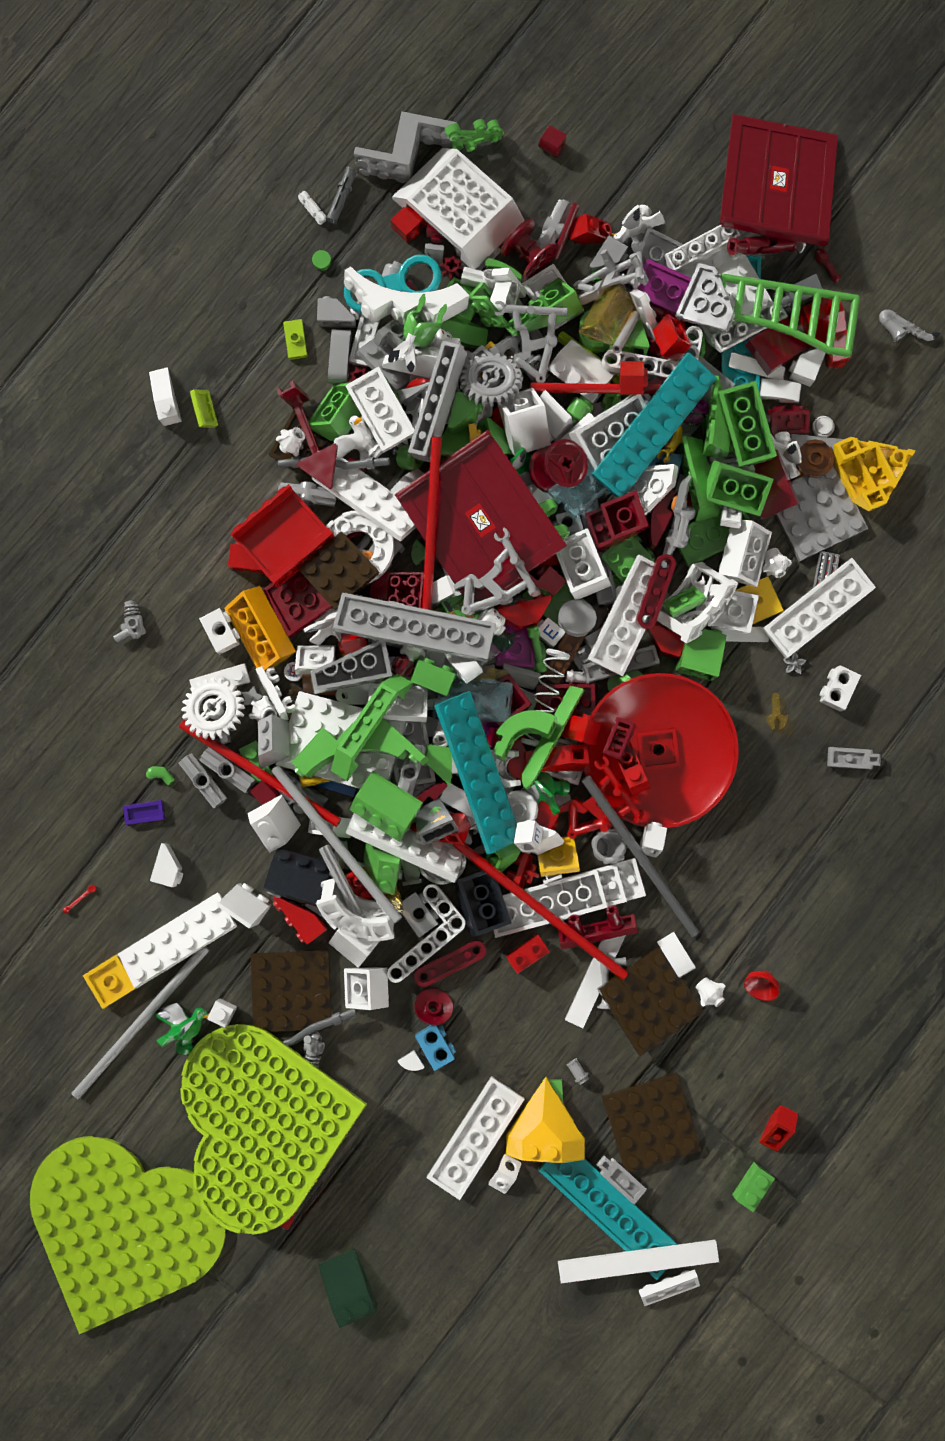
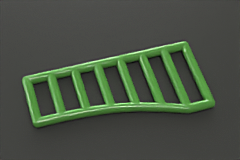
[720,274,860,357]

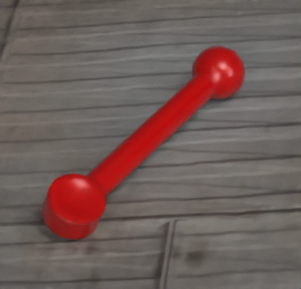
[63,885,97,914]

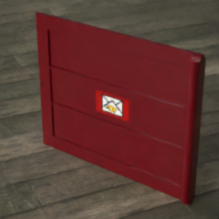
[719,114,838,247]
[395,430,567,603]

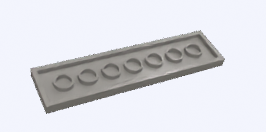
[333,593,496,662]

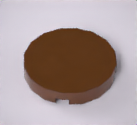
[797,439,835,478]

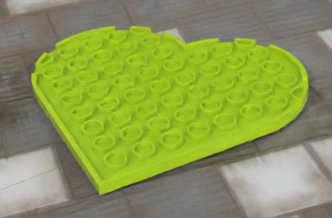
[180,1024,367,1234]
[30,1136,226,1334]

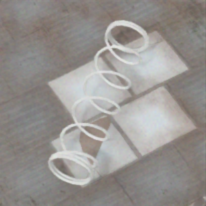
[521,649,570,747]

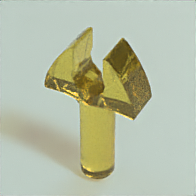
[765,693,788,729]

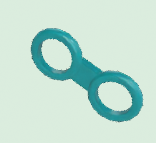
[344,255,441,314]

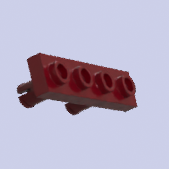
[559,906,638,949]

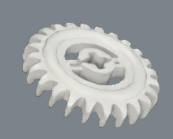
[181,678,245,740]

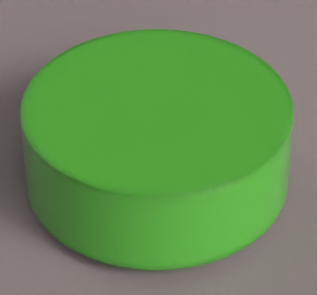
[312,250,331,271]

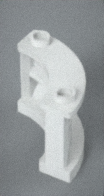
[656,562,738,643]
[316,879,394,941]

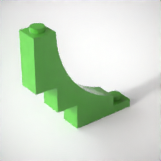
[291,718,429,778]

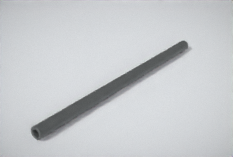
[582,776,699,937]

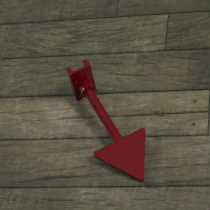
[276,381,338,489]

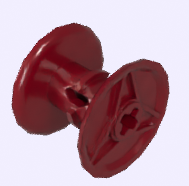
[500,218,558,280]
[529,439,588,494]

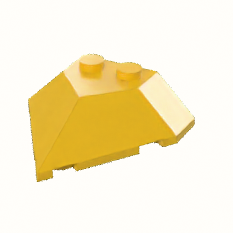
[834,437,916,511]
[506,1077,585,1163]

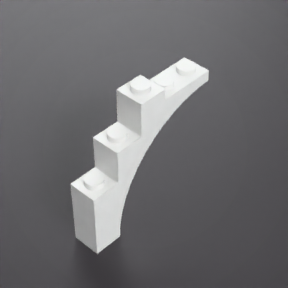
[344,267,469,326]

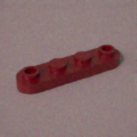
[636,554,676,629]
[414,940,486,987]

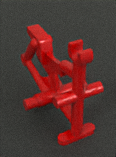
[558,754,644,839]

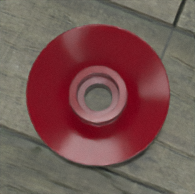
[414,989,453,1026]

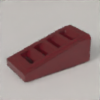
[603,717,636,760]

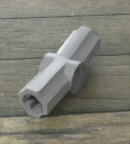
[278,482,336,507]

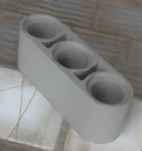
[328,330,352,384]

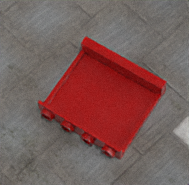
[230,484,335,589]

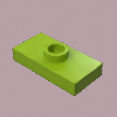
[283,319,308,360]
[190,389,218,428]

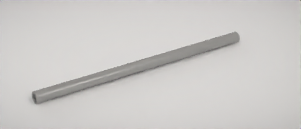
[272,765,402,924]
[72,946,210,1099]

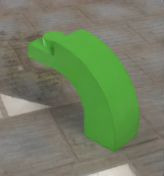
[494,710,558,762]

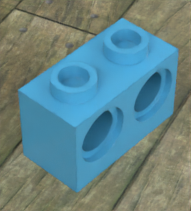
[415,1025,456,1071]

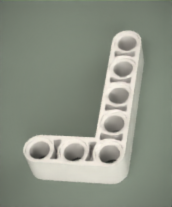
[602,326,703,382]
[387,884,465,983]

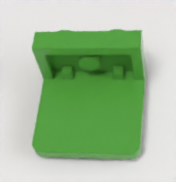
[469,282,508,328]
[602,534,655,583]

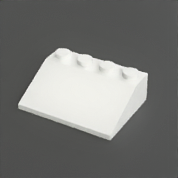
[568,394,666,471]

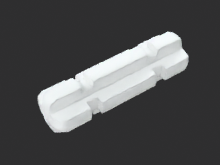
[298,191,326,225]

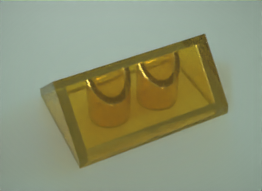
[579,284,635,346]

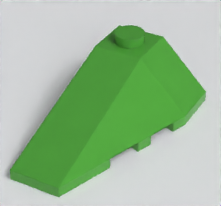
[505,277,583,337]
[416,316,488,348]
[703,375,733,458]

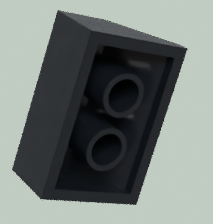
[263,848,331,907]
[452,871,512,937]

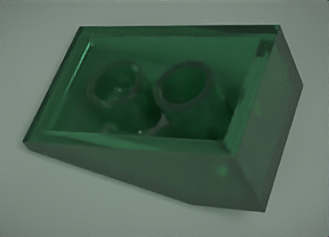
[318,1248,378,1328]

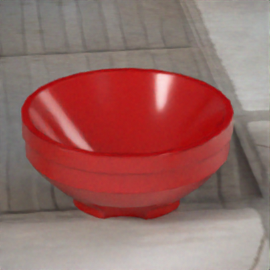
[744,970,780,1001]

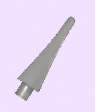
[397,382,429,403]

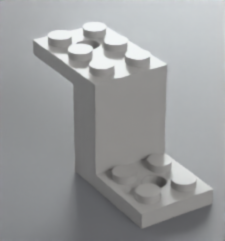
[354,112,457,183]

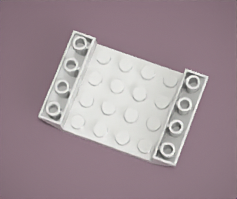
[392,148,524,270]
[665,225,788,353]

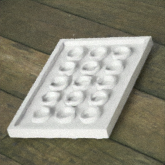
[276,691,408,789]

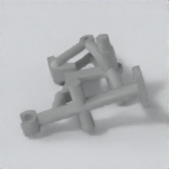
[573,241,649,305]
[495,301,567,383]
[454,528,541,616]

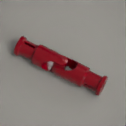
[727,236,798,255]

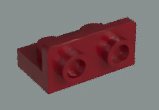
[768,405,810,435]

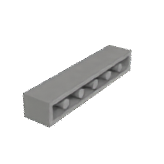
[408,341,467,462]

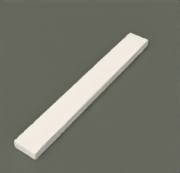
[558,1240,719,1283]

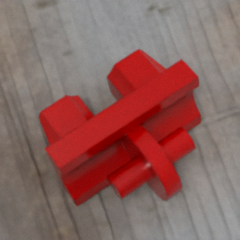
[506,853,540,889]

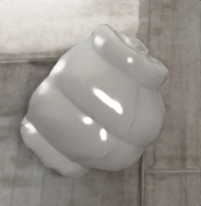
[591,827,626,864]

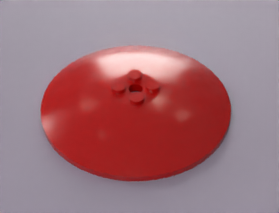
[582,673,739,828]

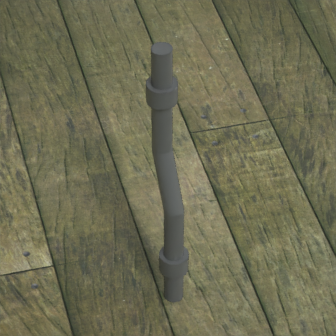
[278,456,390,470]
[282,1008,357,1047]

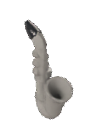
[879,309,940,342]

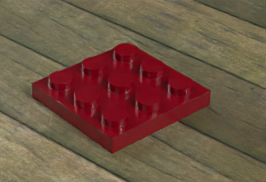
[263,571,333,638]

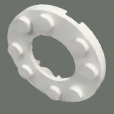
[326,510,395,584]

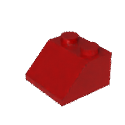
[799,298,846,348]

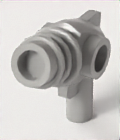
[113,600,146,643]
[304,1031,325,1067]

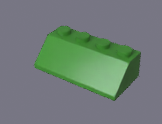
[718,381,777,467]
[678,436,722,521]

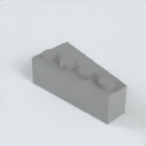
[311,640,392,694]

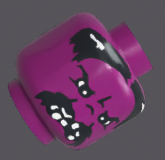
[683,399,709,426]

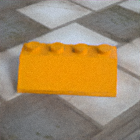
[224,586,296,672]

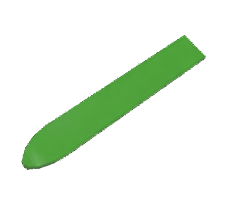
[522,686,585,789]

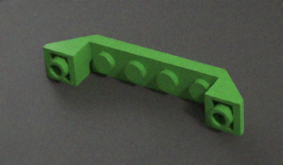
[331,674,413,781]

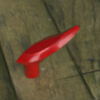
[405,377,430,389]

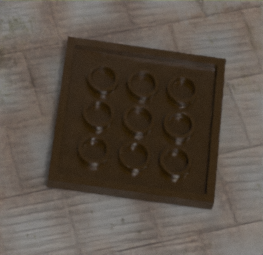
[597,946,703,1056]
[251,949,332,1032]
[602,1072,701,1173]

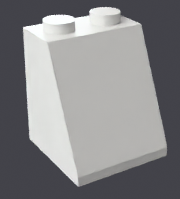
[498,388,551,456]
[329,929,380,968]

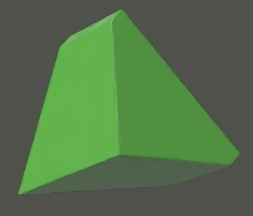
[425,744,452,786]

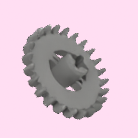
[459,353,523,408]

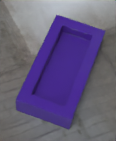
[123,800,165,825]

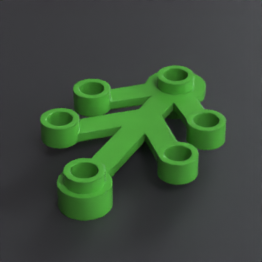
[445,119,504,152]

